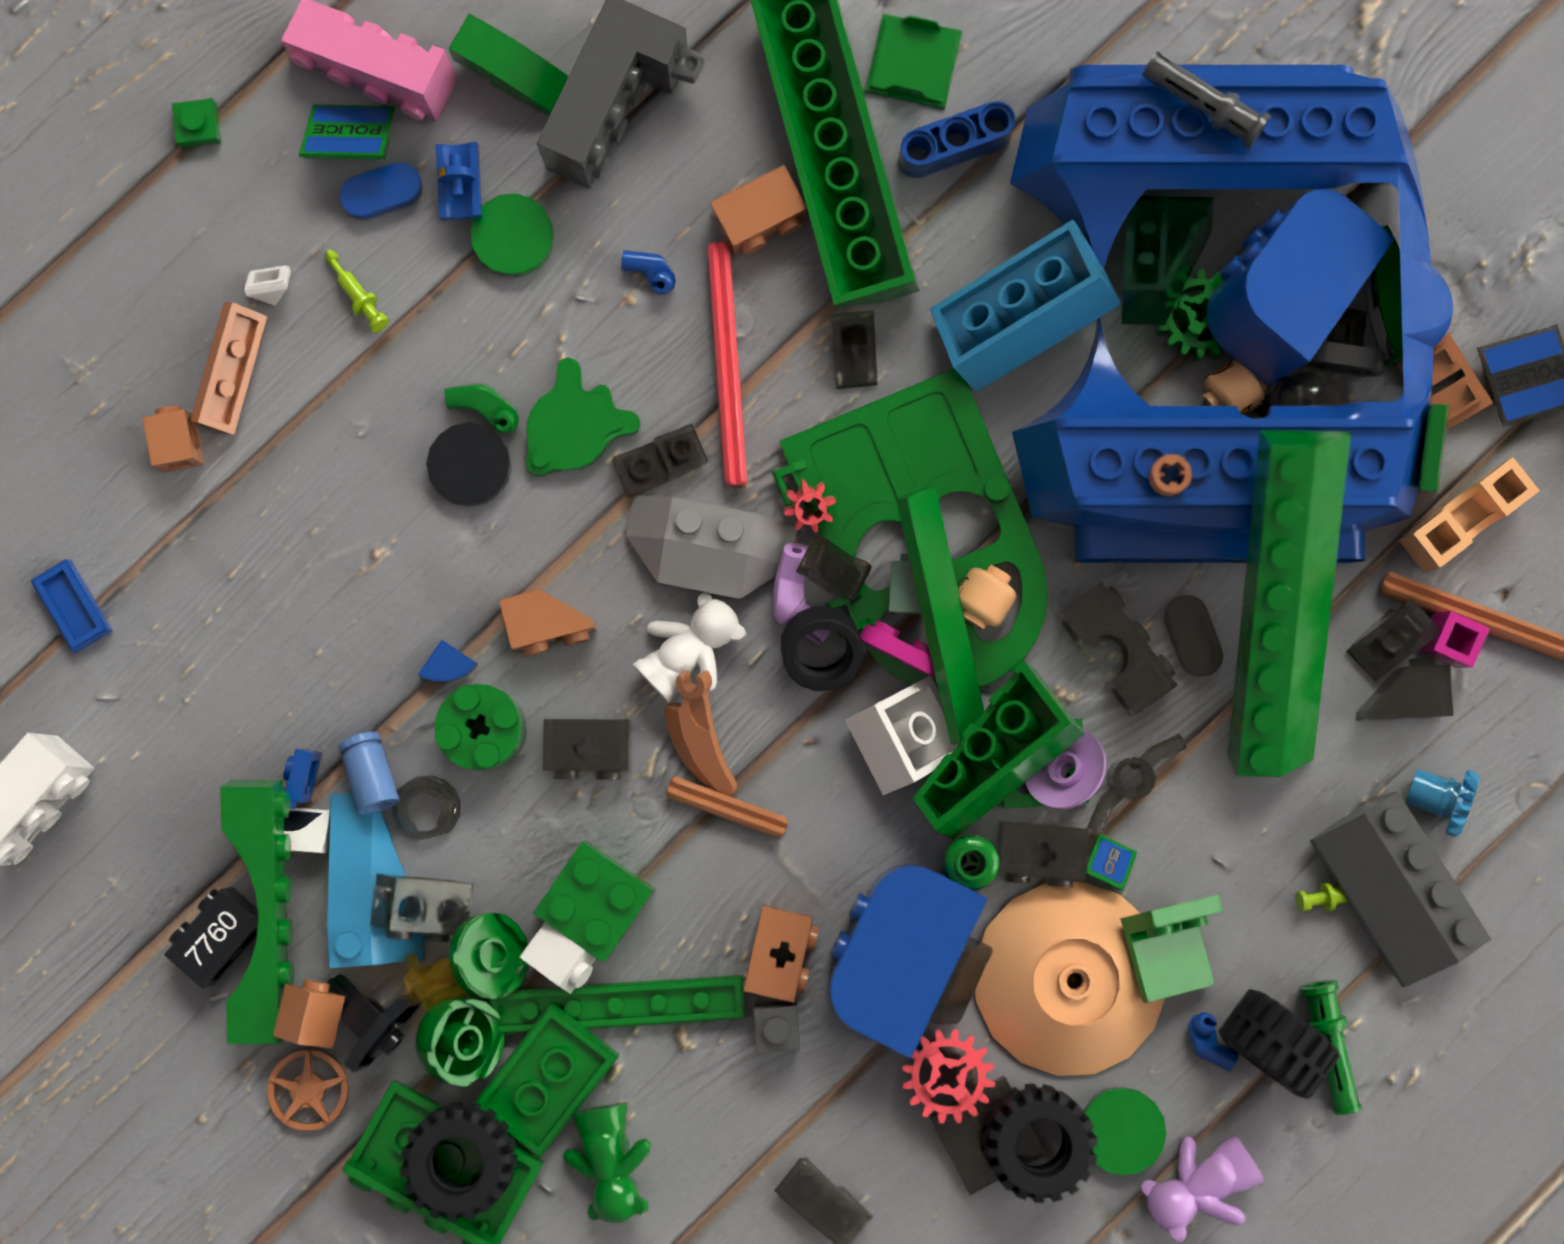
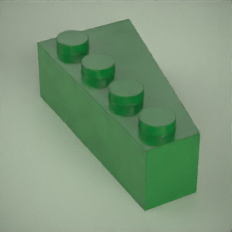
[913,658,1085,840]

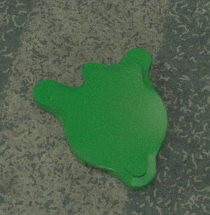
[525,358,641,477]

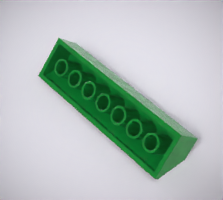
[750,0,920,307]
[1228,430,1351,777]

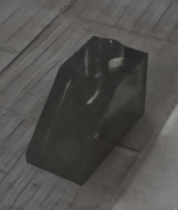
[1356,658,1454,721]

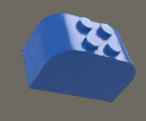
[1207,189,1395,386]
[829,864,988,1058]

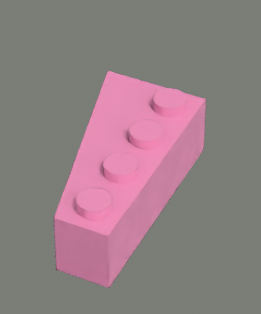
[281,0,458,122]

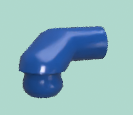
[621,250,676,295]
[1188,1012,1239,1072]

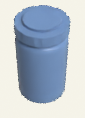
[338,732,400,815]

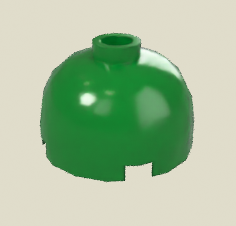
[415,997,504,1087]

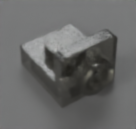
[796,535,872,602]

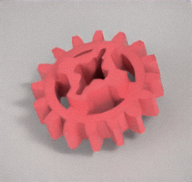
[902,1029,995,1124]

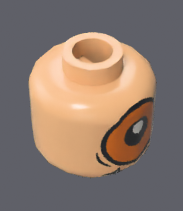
[1201,360,1267,416]

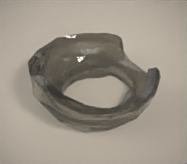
[391,776,461,841]

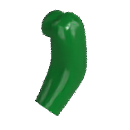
[444,383,519,433]

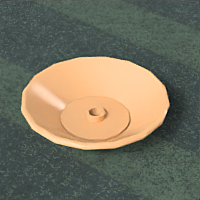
[973,881,1165,1076]

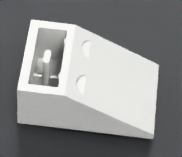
[0,733,95,866]

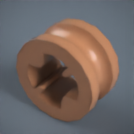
[1148,454,1192,497]

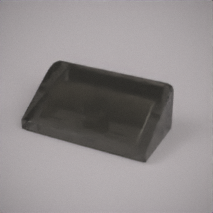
[930,937,993,1025]

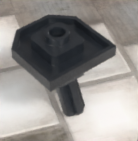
[327,974,424,1073]

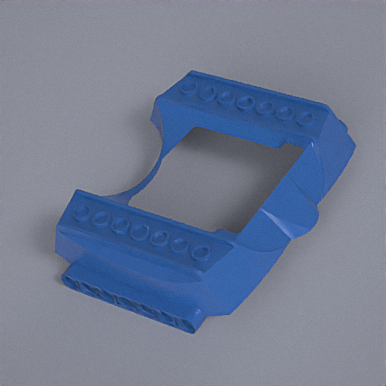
[1010,65,1453,563]

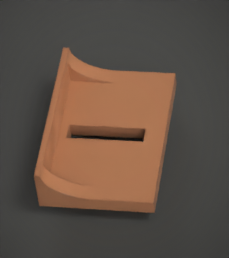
[1396,333,1493,430]

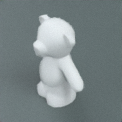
[632,592,747,703]

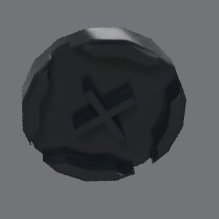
[426,422,512,507]

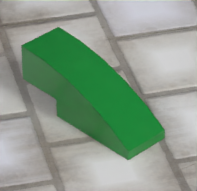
[448,13,569,116]

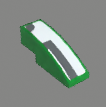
[1365,225,1403,366]

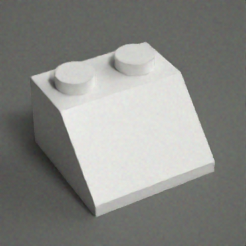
[845,676,957,795]

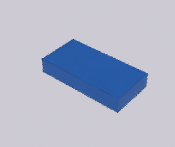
[30,559,113,653]

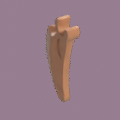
[664,671,738,796]

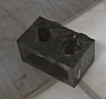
[370,874,474,942]

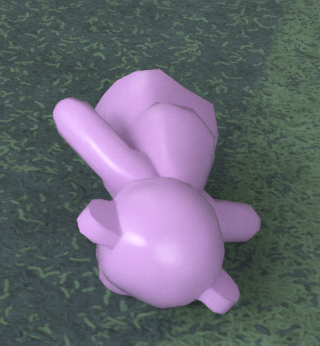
[1141,1135,1265,1242]

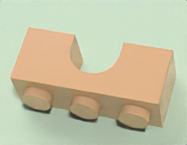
[1398,457,1540,573]

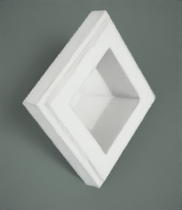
[244,265,291,306]

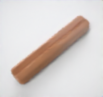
[666,777,788,838]

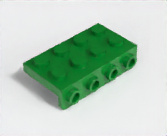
[342,1079,545,1244]

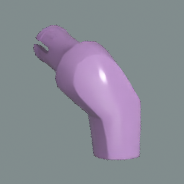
[772,542,831,646]

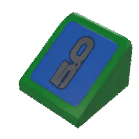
[1081,833,1137,891]

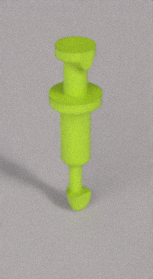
[325,249,389,333]
[1295,883,1348,912]

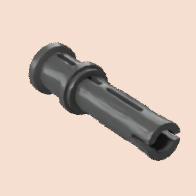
[1142,51,1271,150]

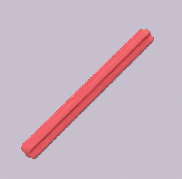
[707,241,747,487]

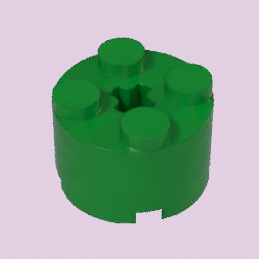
[435,684,527,771]

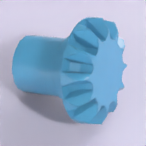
[1405,769,1480,837]

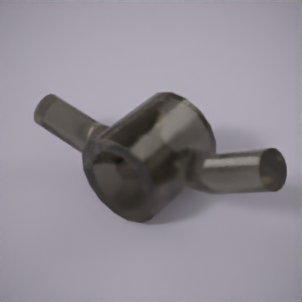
[1086,733,1187,835]

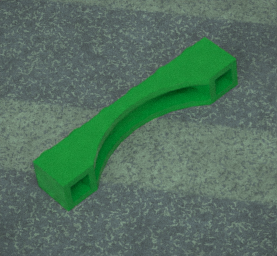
[220,780,294,1044]

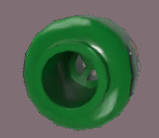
[942,835,999,891]

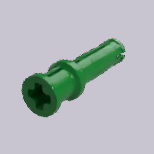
[1299,980,1362,1115]

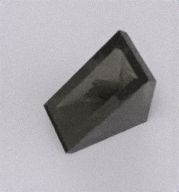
[830,310,878,389]

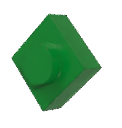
[172,98,221,148]

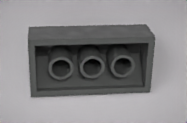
[1309,791,1492,987]

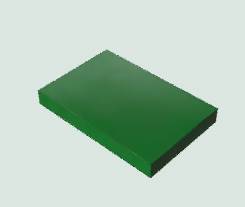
[473,1002,619,1158]

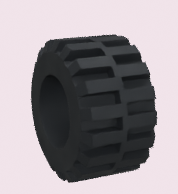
[1218,989,1340,1099]
[981,1083,1098,1203]
[400,1102,517,1222]

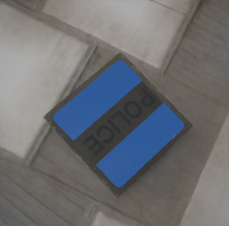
[1477,324,1564,427]

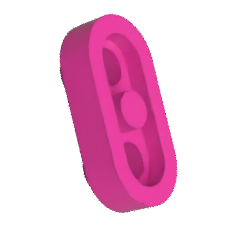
[860,620,935,678]

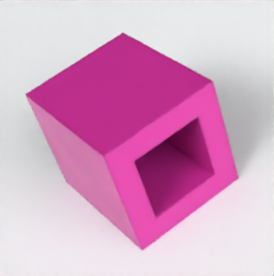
[1417,611,1490,668]

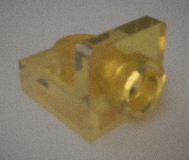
[403,953,468,1011]

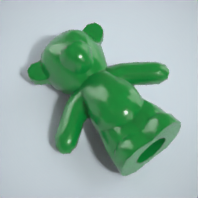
[563,1102,651,1223]

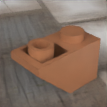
[499,589,598,657]

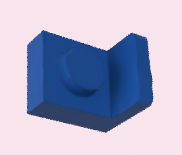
[283,749,322,809]

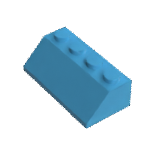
[930,219,1121,392]

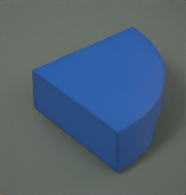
[418,640,478,682]

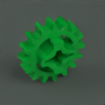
[1153,269,1223,362]

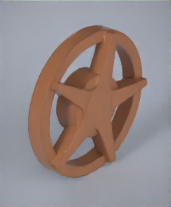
[267,1049,349,1131]

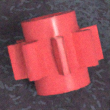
[783,479,836,533]

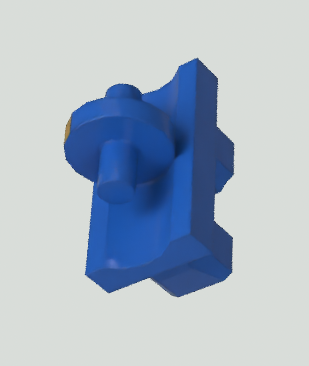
[435,142,482,221]

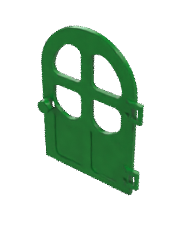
[772,368,1048,691]

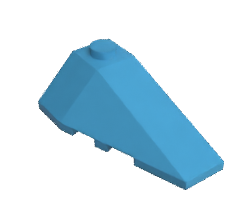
[327,793,425,968]

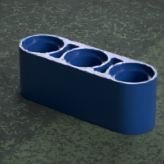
[898,101,1016,178]

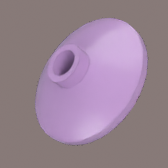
[1025,729,1106,809]

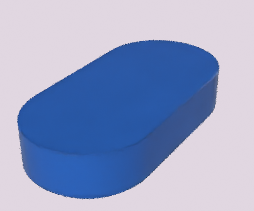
[340,162,423,220]

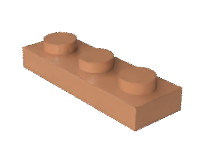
[190,302,268,435]

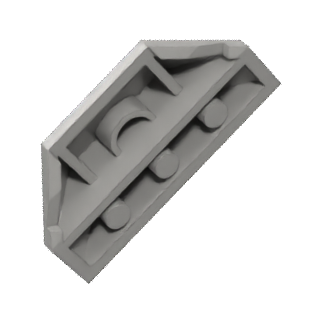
[626,495,797,599]

